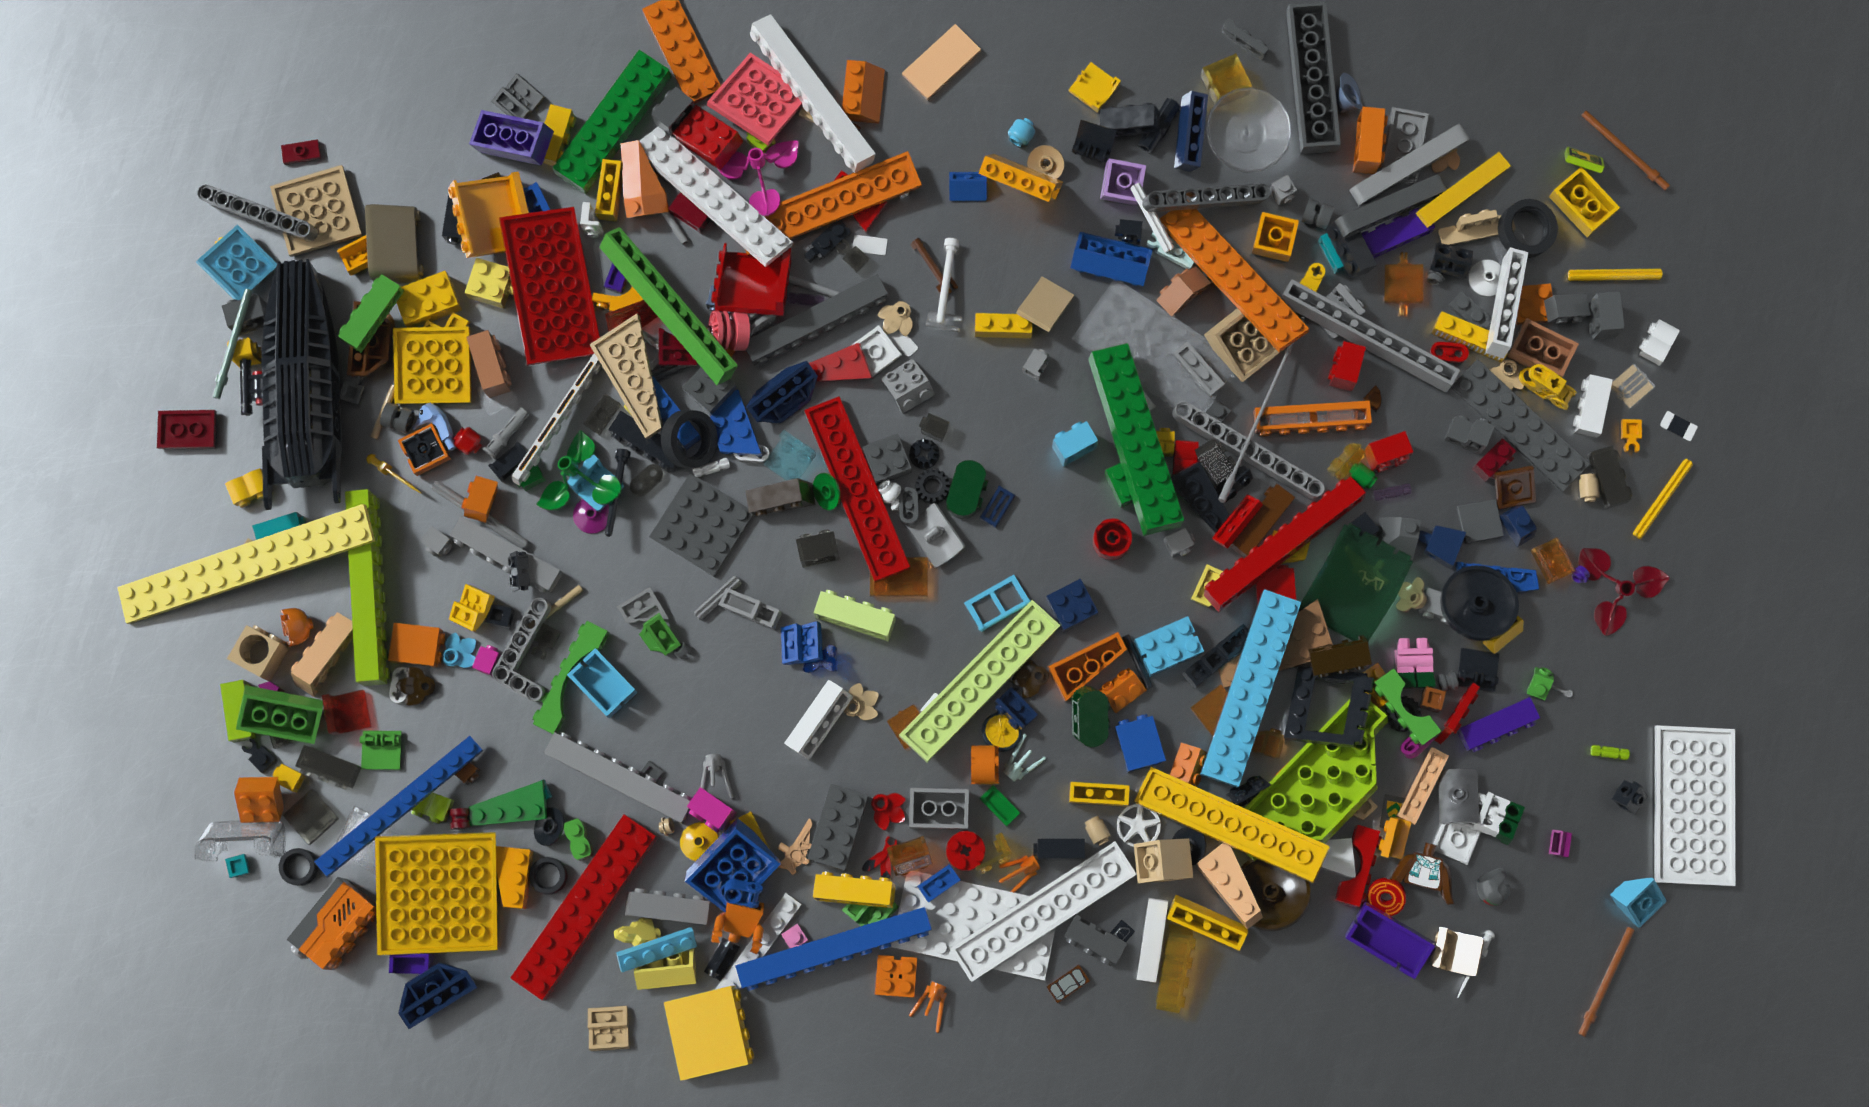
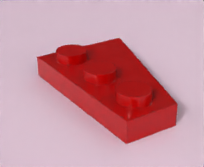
[809,343,873,382]

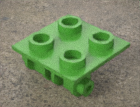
[360,731,402,770]

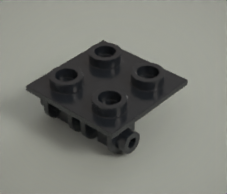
[1072,120,1117,163]
[1457,648,1500,691]
[1226,775,1271,806]

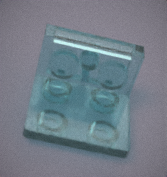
[764,429,816,481]

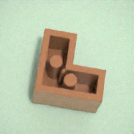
[1156,267,1211,317]

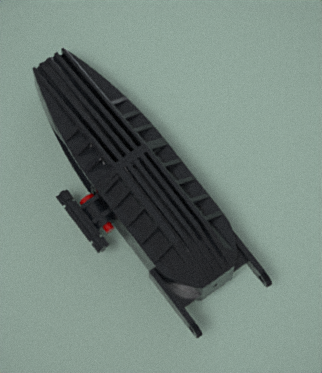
[240,259,342,510]

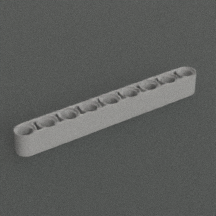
[1172,401,1325,500]

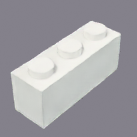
[1573,374,1613,438]

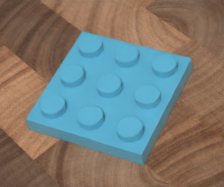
[196,225,277,300]

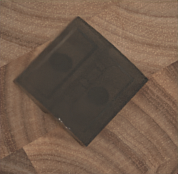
[283,789,339,845]

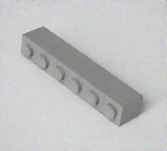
[449,516,563,593]

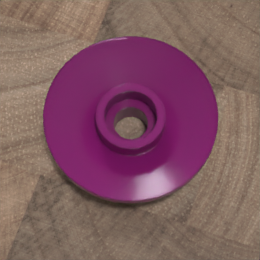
[573,499,609,534]

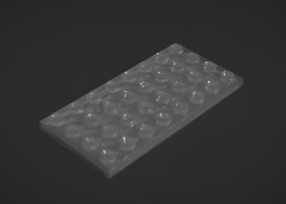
[1072,280,1233,423]

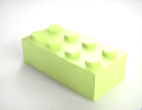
[814,590,896,642]

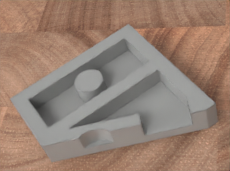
[617,587,669,623]

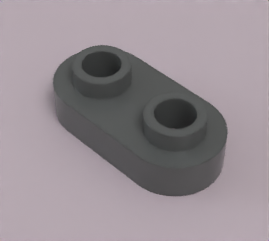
[899,487,919,526]

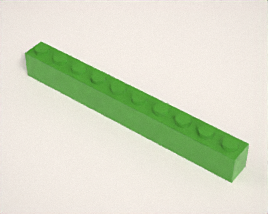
[599,227,738,385]

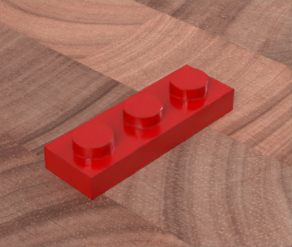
[1212,494,1263,549]

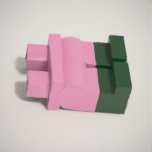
[1394,638,1436,689]

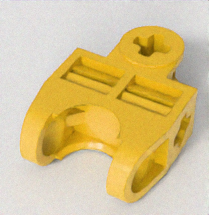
[1519,364,1577,410]

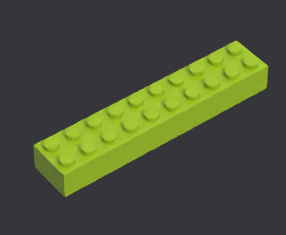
[345,489,390,687]

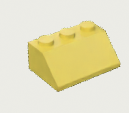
[634,948,696,990]

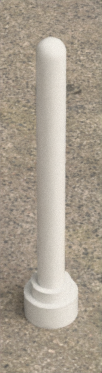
[937,238,960,324]

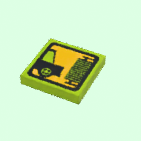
[1565,146,1604,173]

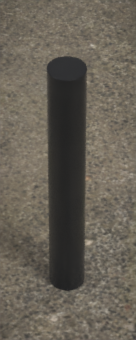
[1122,634,1153,690]

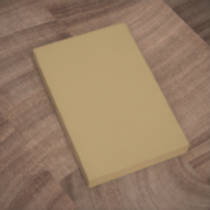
[1016,277,1074,332]

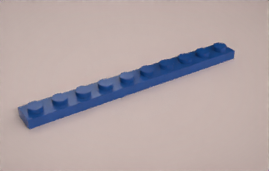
[314,736,483,878]

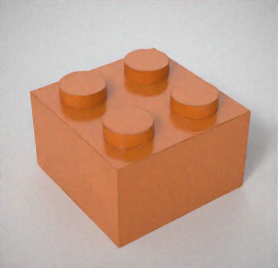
[234,777,284,823]

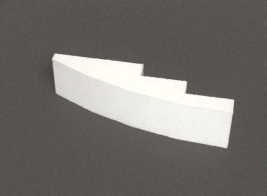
[1137,898,1168,983]

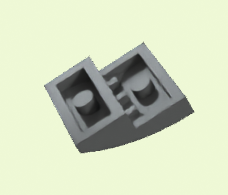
[491,73,546,119]

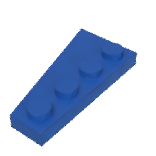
[1455,562,1539,593]

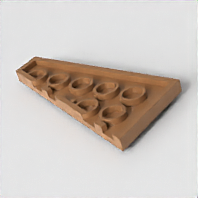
[1218,599,1333,688]

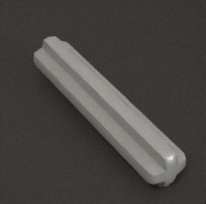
[694,576,741,620]

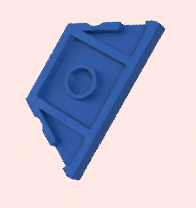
[710,389,763,457]

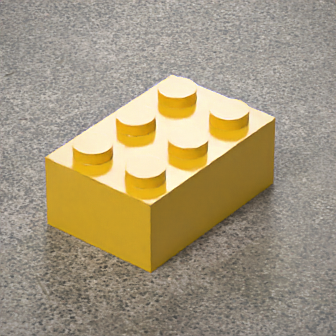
[1549,167,1620,238]
[396,270,462,328]

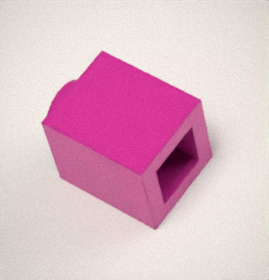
[472,645,501,676]

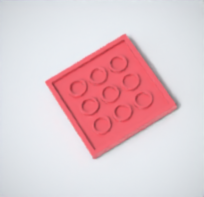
[707,53,802,145]

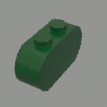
[946,460,989,519]
[1072,686,1111,747]

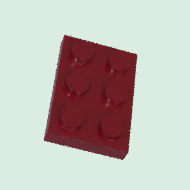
[157,410,217,449]

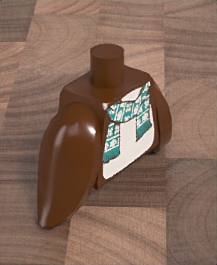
[1390,842,1455,905]

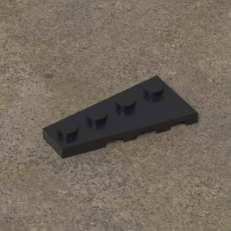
[1170,460,1230,533]

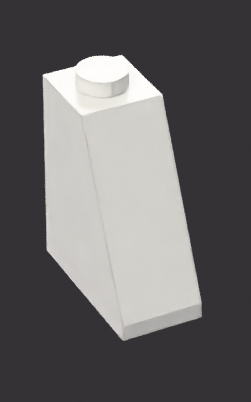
[1321,838,1356,878]

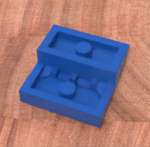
[781,621,823,665]

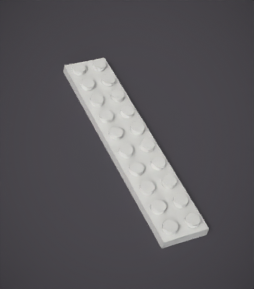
[640,127,793,267]
[950,841,1137,982]

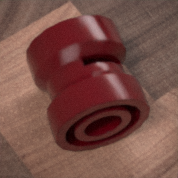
[450,808,470,830]

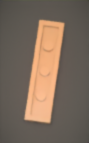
[1396,747,1449,825]

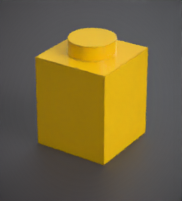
[272,764,306,793]

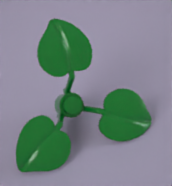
[536,430,622,510]

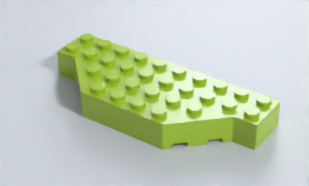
[1244,699,1388,861]

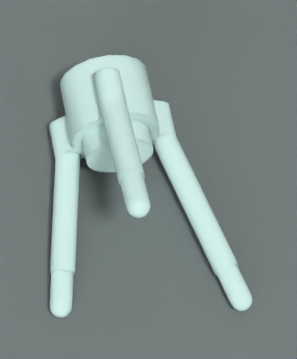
[1003,733,1046,782]

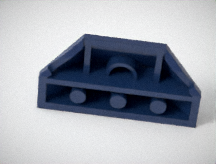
[746,361,818,423]
[398,962,477,1029]

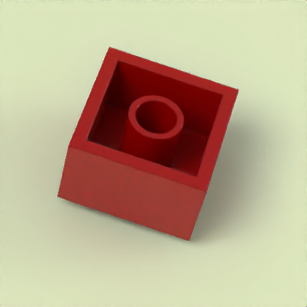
[1328,341,1366,392]
[1364,431,1413,473]

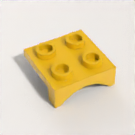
[1068,62,1121,113]

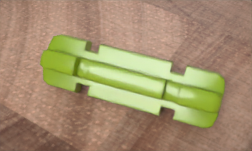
[1590,745,1630,760]

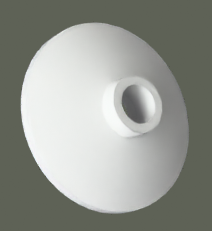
[1469,260,1501,297]

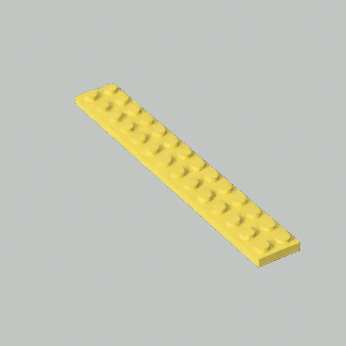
[117,504,375,624]

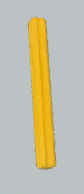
[1567,269,1663,281]
[1633,459,1693,539]

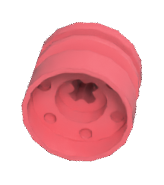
[708,311,750,351]

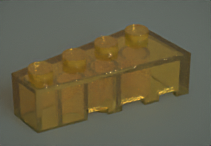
[1155,924,1196,1013]

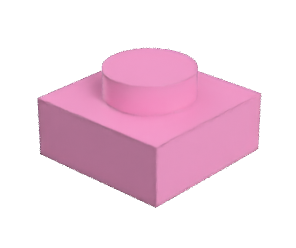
[781,924,808,948]

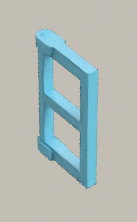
[964,575,1030,632]

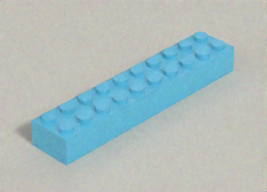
[1200,589,1301,788]

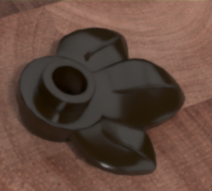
[1010,659,1049,698]
[396,667,435,706]

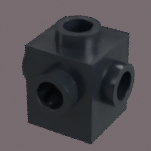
[1612,780,1648,815]

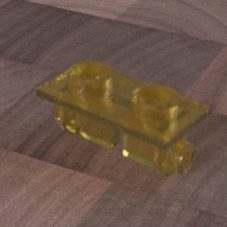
[1327,443,1365,480]

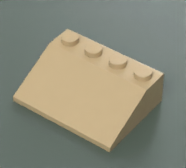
[1204,308,1280,382]

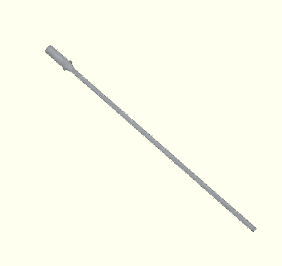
[1218,315,1305,503]

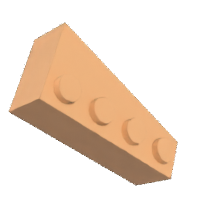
[291,612,353,697]
[1196,843,1263,930]

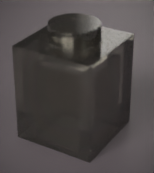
[919,413,950,443]

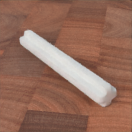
[1131,183,1174,253]

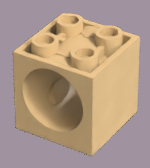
[227,625,289,681]
[1134,838,1193,883]

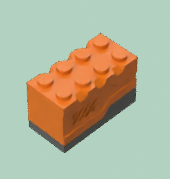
[286,877,377,970]

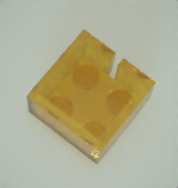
[1200,53,1252,108]

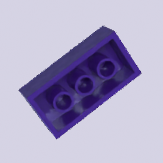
[469,110,554,166]

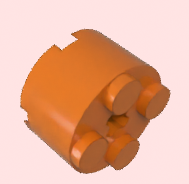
[971,745,999,784]

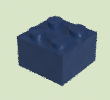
[1046,578,1099,633]

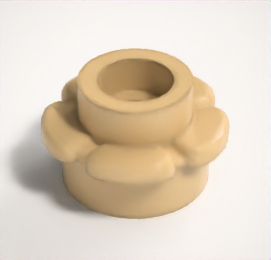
[659,817,675,836]

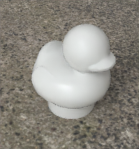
[878,480,901,511]

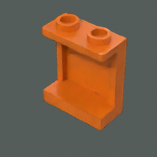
[388,623,445,668]

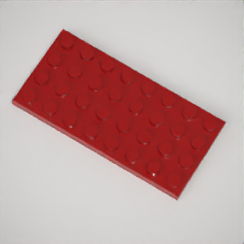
[499,207,600,366]

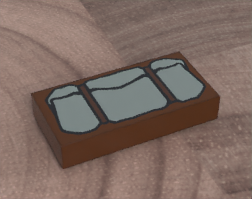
[1047,965,1090,1003]

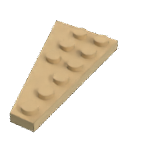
[590,314,663,439]

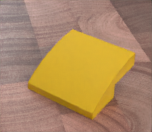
[449,584,495,631]

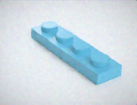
[616,927,697,972]

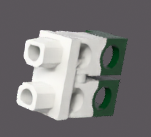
[1472,792,1525,846]

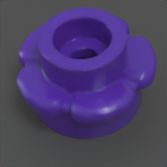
[1572,566,1590,583]

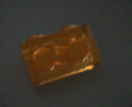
[1530,537,1575,584]

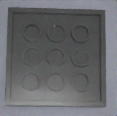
[649,473,754,577]

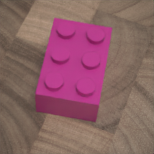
[686,787,738,833]

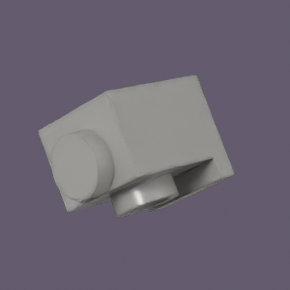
[1022,348,1049,381]

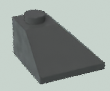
[1374,517,1421,561]

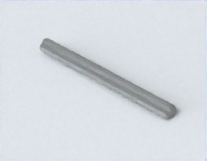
[432,481,529,550]

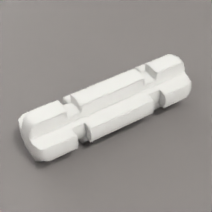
[693,458,730,478]

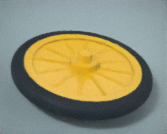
[981,712,1022,752]

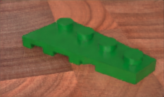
[469,780,548,826]

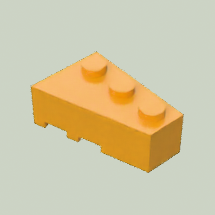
[496,846,534,909]

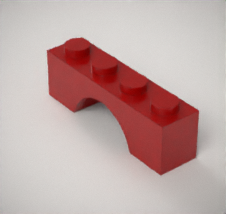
[1334,824,1382,908]

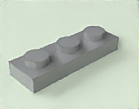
[1173,341,1225,397]

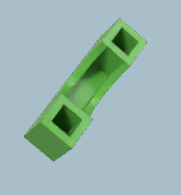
[1373,668,1441,746]

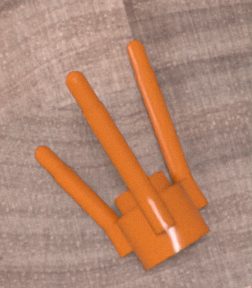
[999,855,1040,893]
[909,981,947,1033]

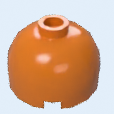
[280,608,313,647]

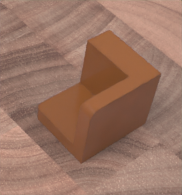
[1419,687,1446,713]

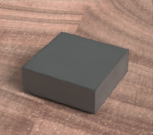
[638,761,665,784]

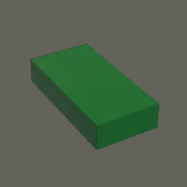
[979,785,1020,827]

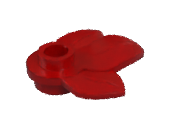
[871,793,906,830]

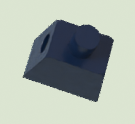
[1499,505,1537,547]
[1418,526,1466,569]

